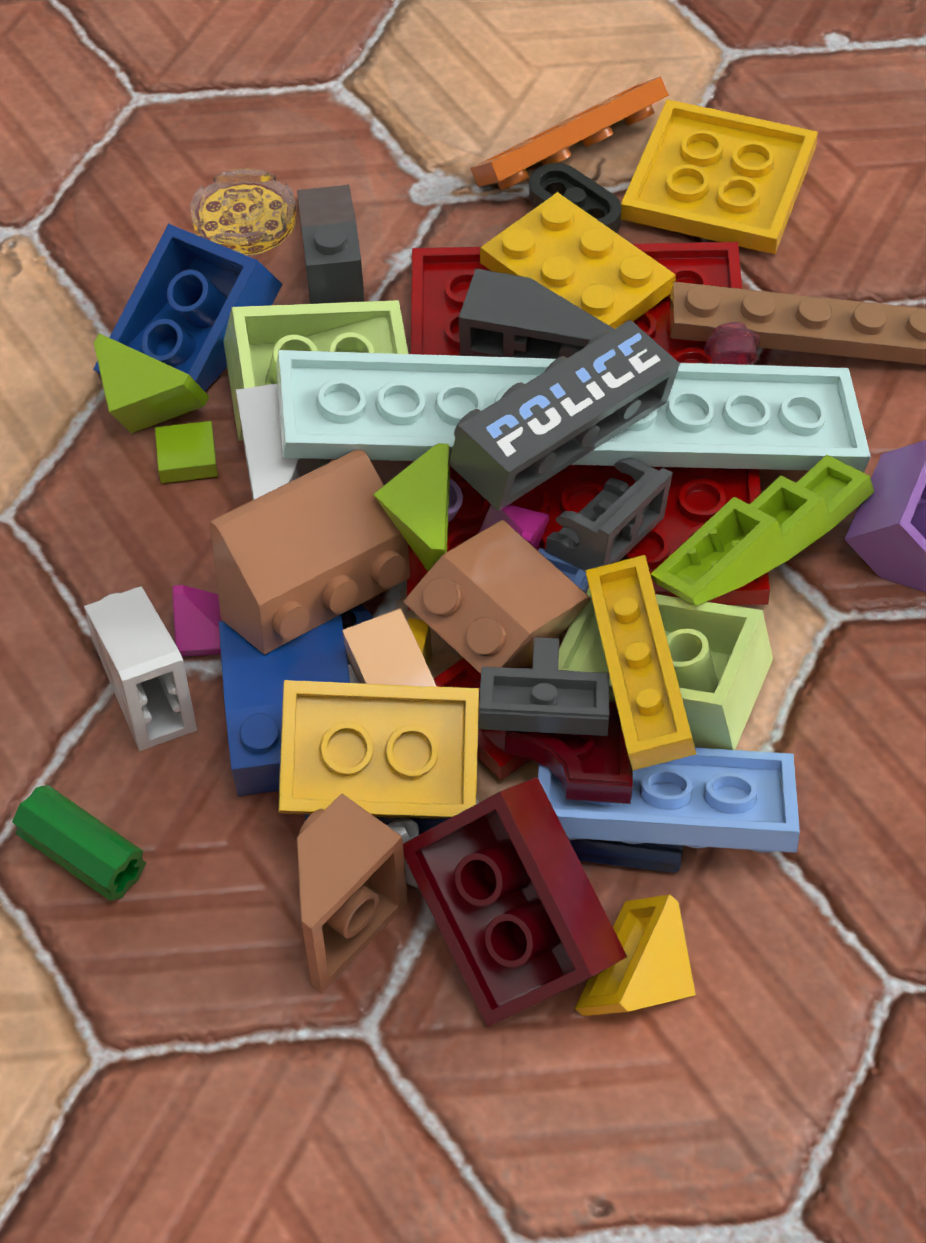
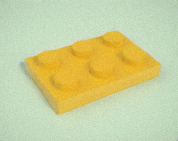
[480,192,676,329]
[278,680,479,819]

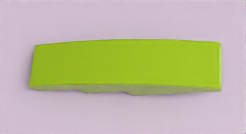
[650,454,875,606]

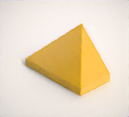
[575,894,696,1016]

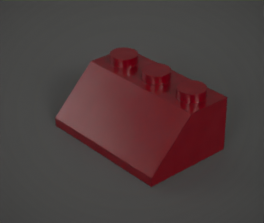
[403,777,627,1027]

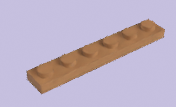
[670,282,926,365]

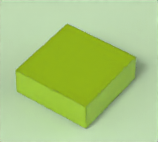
[155,421,218,484]

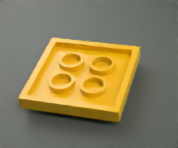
[621,99,818,254]

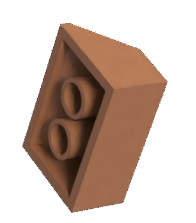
[210,450,410,655]

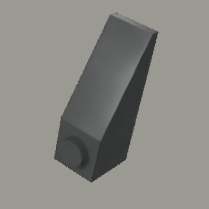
[297,185,365,304]
[459,269,614,359]

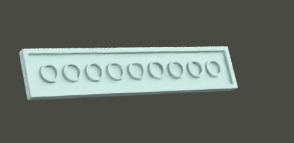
[276,350,871,472]

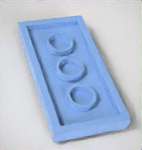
[538,748,800,853]

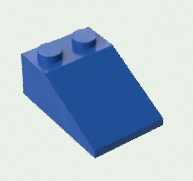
[93,223,283,391]
[219,615,350,796]

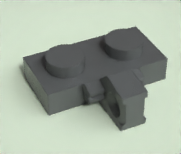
[478,637,609,736]

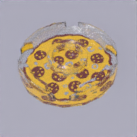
[190,168,297,256]

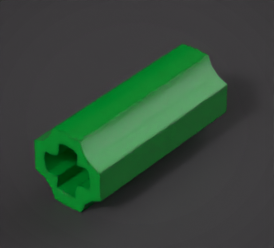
[12,785,146,901]

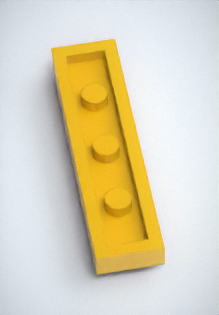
[585,555,696,770]

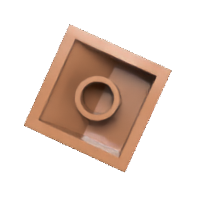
[403,520,592,673]
[297,793,408,993]

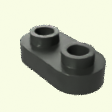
[529,163,621,233]

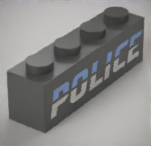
[449,320,680,511]

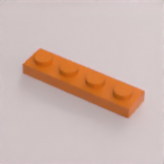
[470,76,669,190]

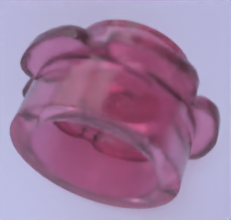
[704,322,760,365]

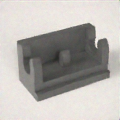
[545,457,673,571]

